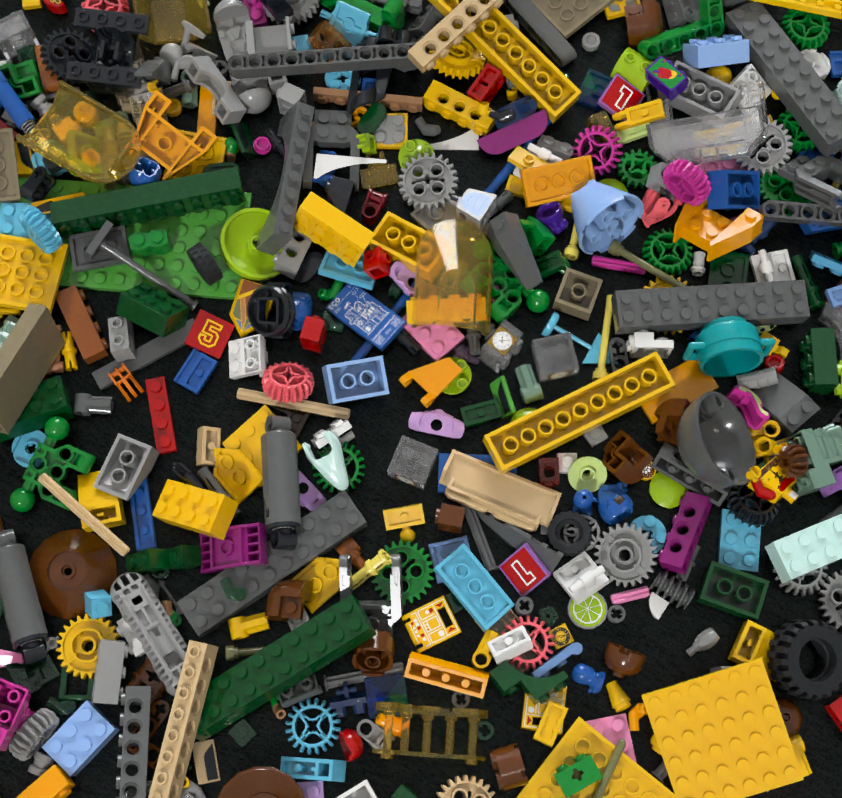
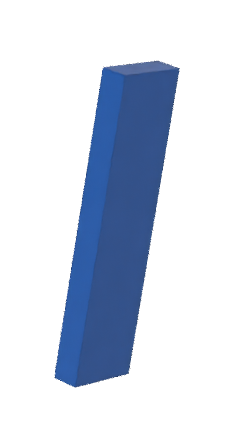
[130,475,158,552]

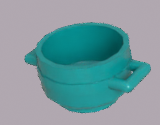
[683,316,776,378]

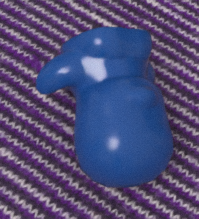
[572,489,597,516]
[572,663,606,694]

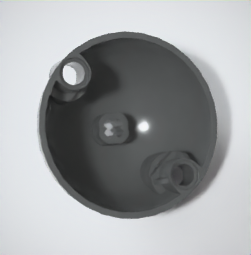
[677,391,756,490]

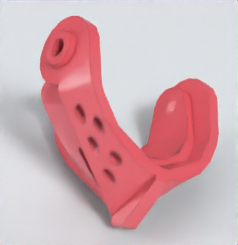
[641,188,683,228]

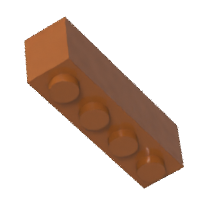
[56,285,109,365]

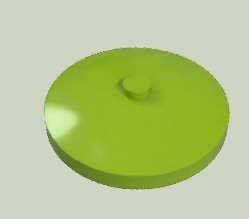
[219,208,294,281]

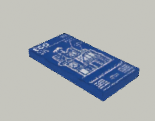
[326,283,407,352]

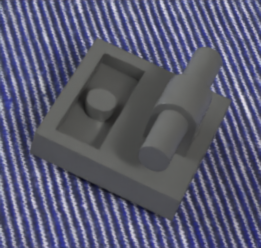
[278,673,323,708]

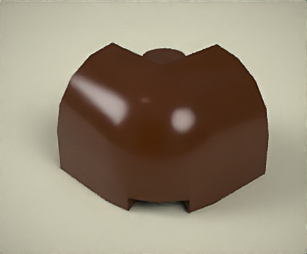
[624,0,663,48]
[654,398,691,449]
[602,430,653,484]
[265,580,313,622]

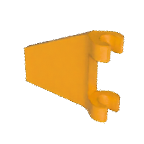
[399,357,463,408]

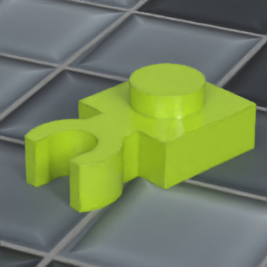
[356,133,377,155]

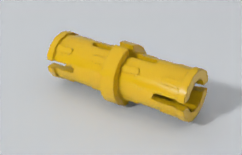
[61,331,78,371]

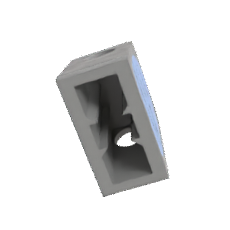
[449,188,497,232]

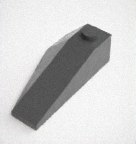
[487,212,543,291]

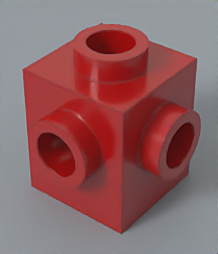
[363,246,391,280]

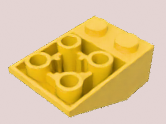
[77,471,126,533]
[727,620,777,682]

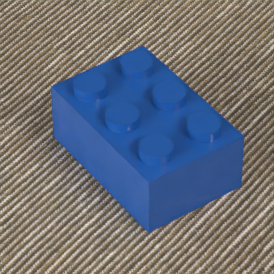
[707,170,760,210]

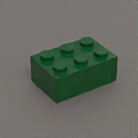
[116,283,189,338]
[799,328,839,395]
[696,561,770,622]

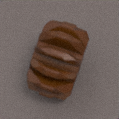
[778,444,810,478]

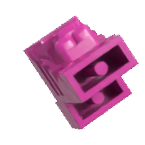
[0,678,35,751]

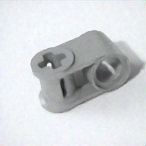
[357,719,396,755]

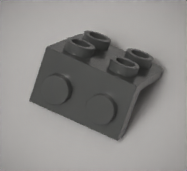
[662,0,700,30]

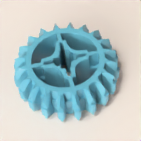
[17,205,63,254]
[285,698,341,755]

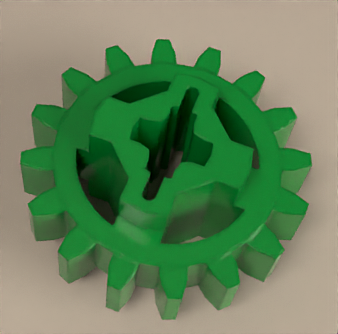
[617,149,657,189]

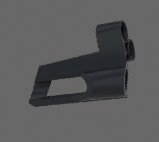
[346,25,412,115]

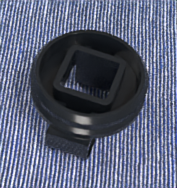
[247,282,296,339]

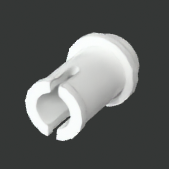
[690,251,706,277]

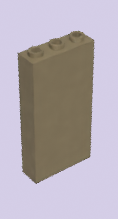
[0,303,65,434]

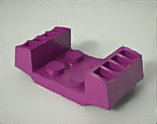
[199,522,268,574]

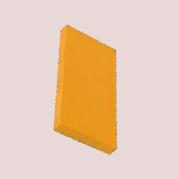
[519,155,596,207]
[641,360,719,424]

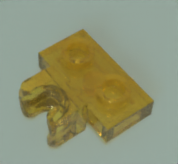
[359,151,399,190]

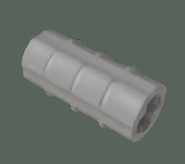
[736,367,778,390]

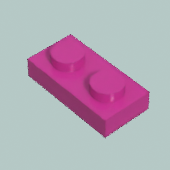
[242,0,268,28]

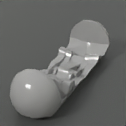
[213,0,272,114]
[110,572,188,697]

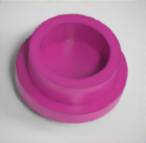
[253,136,271,155]

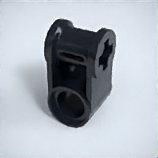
[20,166,56,202]

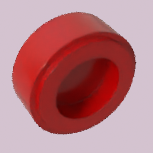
[765,354,785,374]

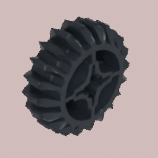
[726,481,781,529]

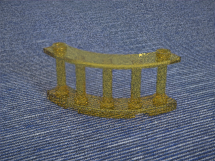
[372,702,488,765]

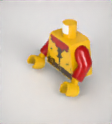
[746,442,799,504]

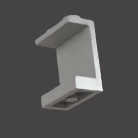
[245,16,297,54]

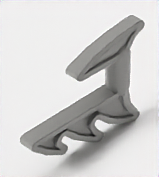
[180,20,218,60]

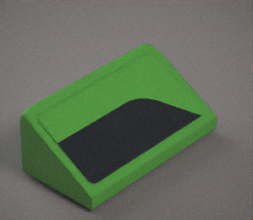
[490,375,516,419]

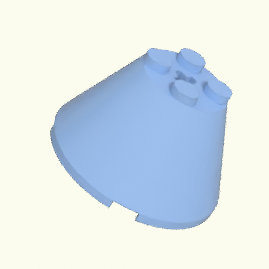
[570,179,644,255]

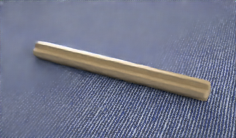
[236,388,350,420]
[38,473,130,556]

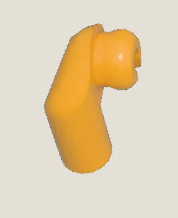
[628,703,647,731]

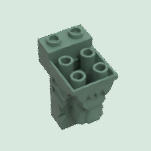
[785,423,842,497]

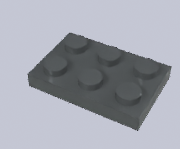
[68,225,131,273]

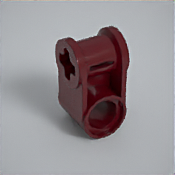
[361,188,389,226]

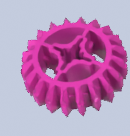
[573,125,623,175]
[662,158,712,206]

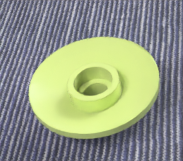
[568,456,607,492]

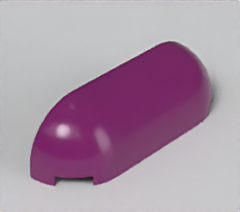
[477,109,548,154]

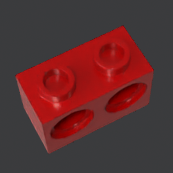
[467,63,506,104]
[300,315,327,353]

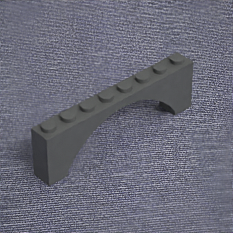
[256,101,315,256]

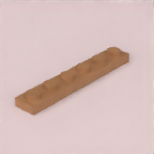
[313,87,423,113]

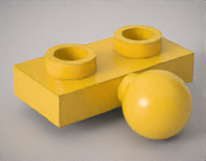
[383,503,425,544]

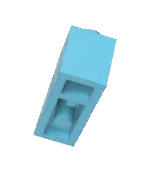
[280,756,346,782]

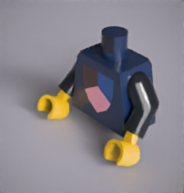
[478,87,537,130]

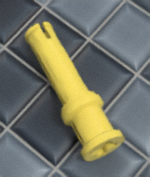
[339,549,391,592]

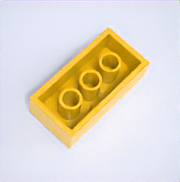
[293,191,375,267]
[369,211,454,283]
[152,479,239,540]

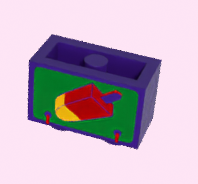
[645,56,688,101]

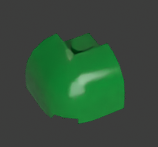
[0,59,45,100]
[520,216,556,257]

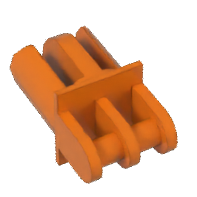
[108,363,144,402]

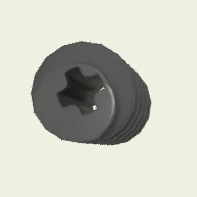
[649,570,695,610]

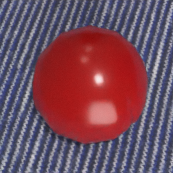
[338,728,364,762]

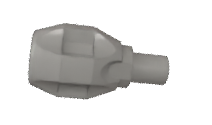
[686,627,720,657]

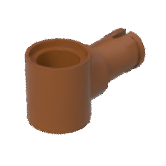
[335,536,366,571]

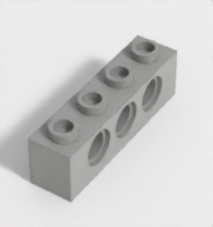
[273,206,312,280]

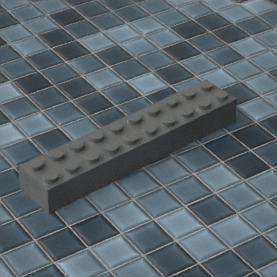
[724,1,842,157]
[611,280,810,335]
[177,490,367,638]

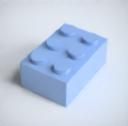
[683,34,750,69]
[322,355,389,405]
[42,701,120,776]

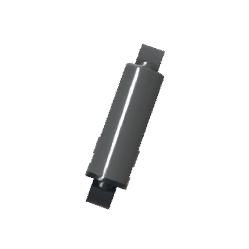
[261,415,302,551]
[0,528,49,666]

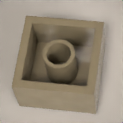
[553,267,603,321]

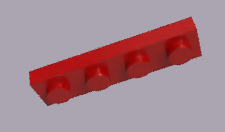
[145,376,177,455]

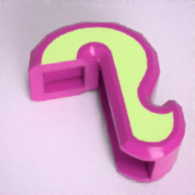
[725,385,770,430]

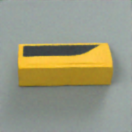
[14,141,35,178]

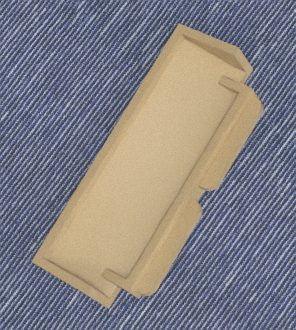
[439,449,562,532]

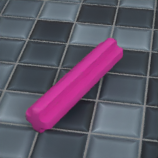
[591,255,646,275]

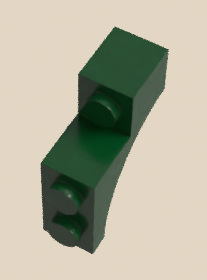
[126,545,202,574]
[489,660,569,705]

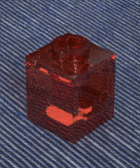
[538,458,560,488]

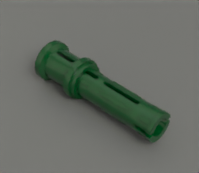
[790,254,825,311]

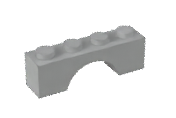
[185,56,247,125]

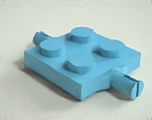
[320,0,377,47]

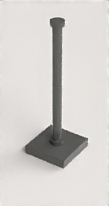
[83,220,199,311]

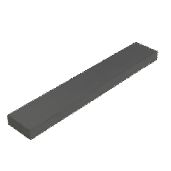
[92,318,195,391]

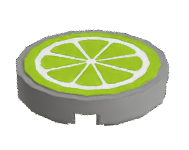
[567,592,608,630]

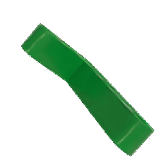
[320,0,405,33]
[637,0,724,59]

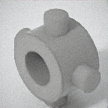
[46,636,60,651]

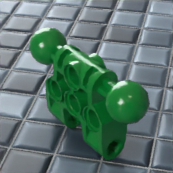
[459,239,550,325]
[10,416,97,512]

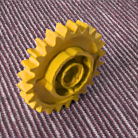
[429,36,486,80]
[56,614,120,679]

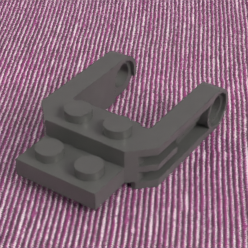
[303,109,360,192]
[778,155,842,213]
[339,554,403,640]

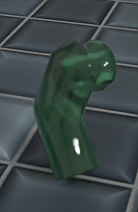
[319,310,344,332]
[220,577,247,601]
[45,696,77,715]

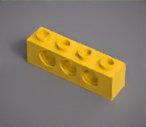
[423,80,495,136]

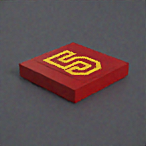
[184,309,235,360]

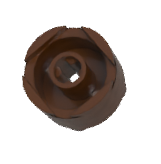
[352,630,395,677]
[489,743,529,791]

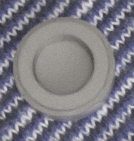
[582,32,600,52]

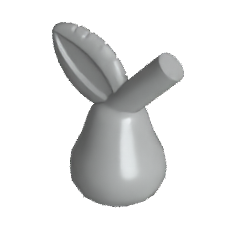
[159,43,193,82]

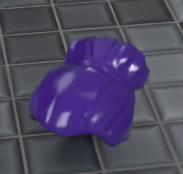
[535,201,568,236]

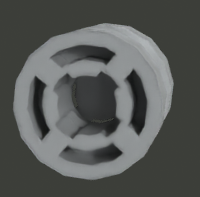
[29,93,55,119]
[27,751,55,776]

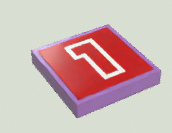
[597,73,645,122]
[499,543,551,597]

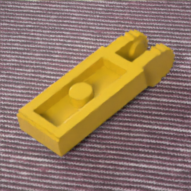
[612,99,666,131]

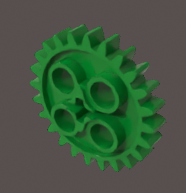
[760,160,813,216]
[371,540,435,605]

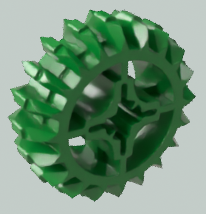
[780,9,830,52]
[776,109,817,156]
[642,228,693,277]
[312,440,365,493]

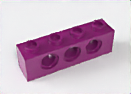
[658,491,712,575]

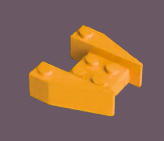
[129,90,218,180]
[673,199,764,262]

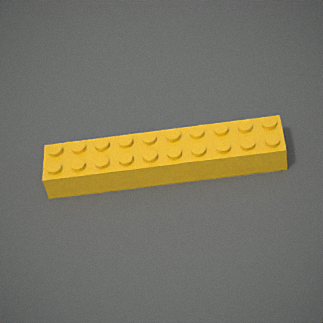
[428,0,581,123]
[483,351,676,475]

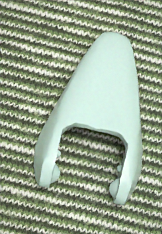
[302,430,349,491]

